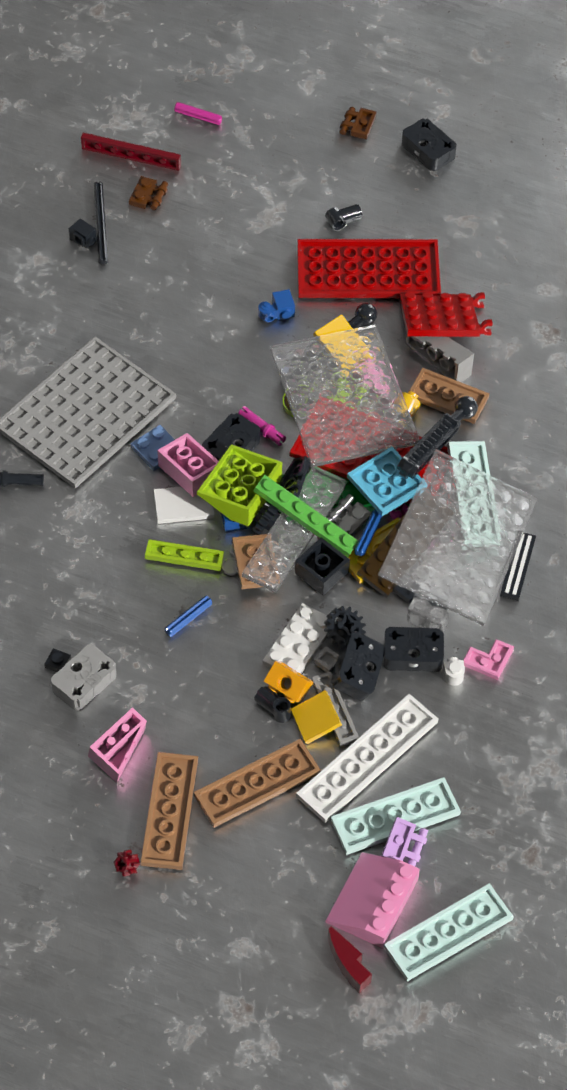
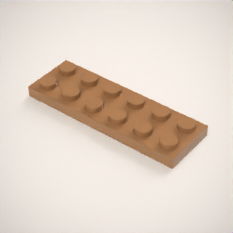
[194,739,321,828]
[141,752,198,870]

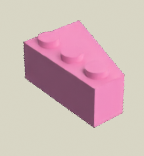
[88,708,147,783]

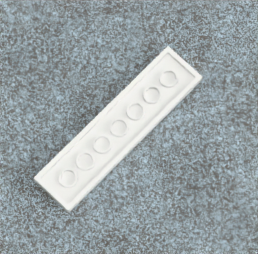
[296,694,438,823]

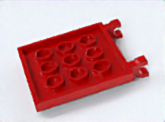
[400,292,493,337]

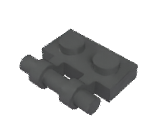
[326,494,372,536]

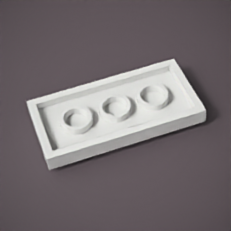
[263,603,336,674]

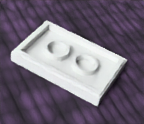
[154,487,214,524]

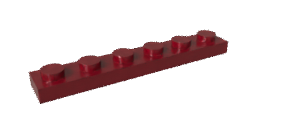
[81,133,181,171]

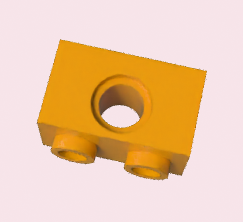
[264,661,313,704]

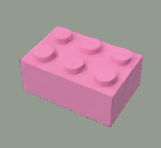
[157,433,219,497]

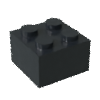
[295,537,350,595]

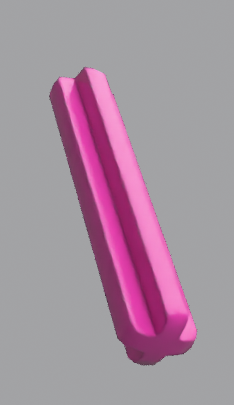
[174,102,222,125]

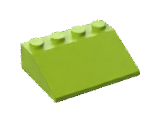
[197,444,282,527]

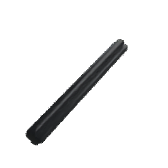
[94,182,108,265]

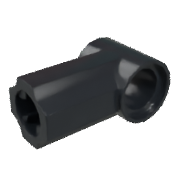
[325,204,363,231]
[254,686,292,723]

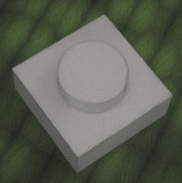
[314,646,339,673]

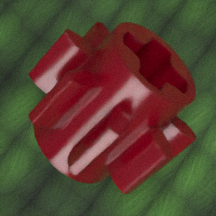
[114,849,140,876]

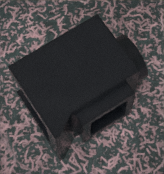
[68,218,97,248]

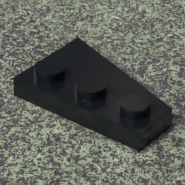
[278,456,311,498]

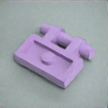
[381,817,428,866]

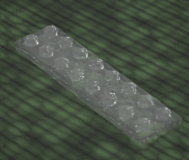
[242,465,347,593]

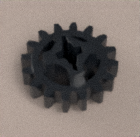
[251,502,281,535]
[324,606,366,648]

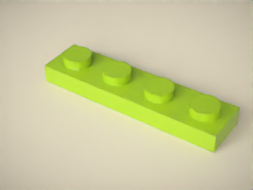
[145,539,224,571]

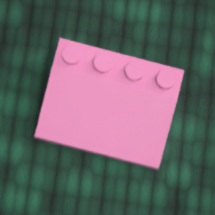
[326,852,420,949]

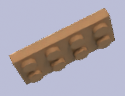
[409,368,490,424]

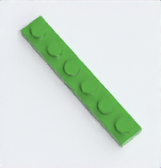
[253,475,358,558]

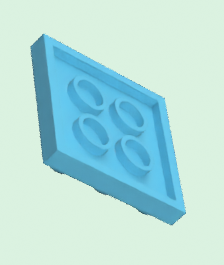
[347,447,427,516]

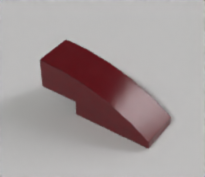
[328,926,372,994]

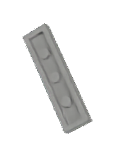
[312,672,359,747]

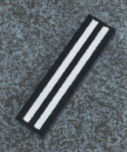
[500,531,536,601]

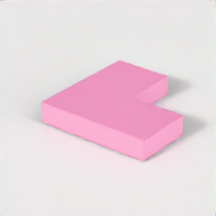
[463,639,514,680]

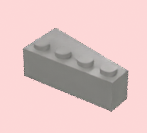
[406,336,474,383]

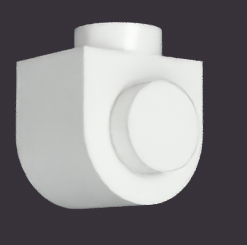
[442,657,465,686]

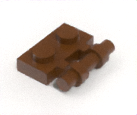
[339,107,377,140]
[129,176,168,210]

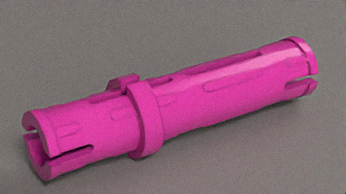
[238,406,286,446]

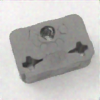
[51,644,117,711]

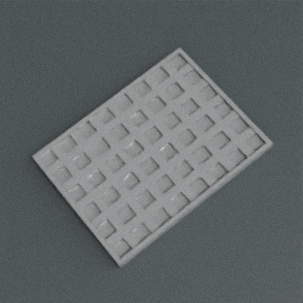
[0,337,176,489]

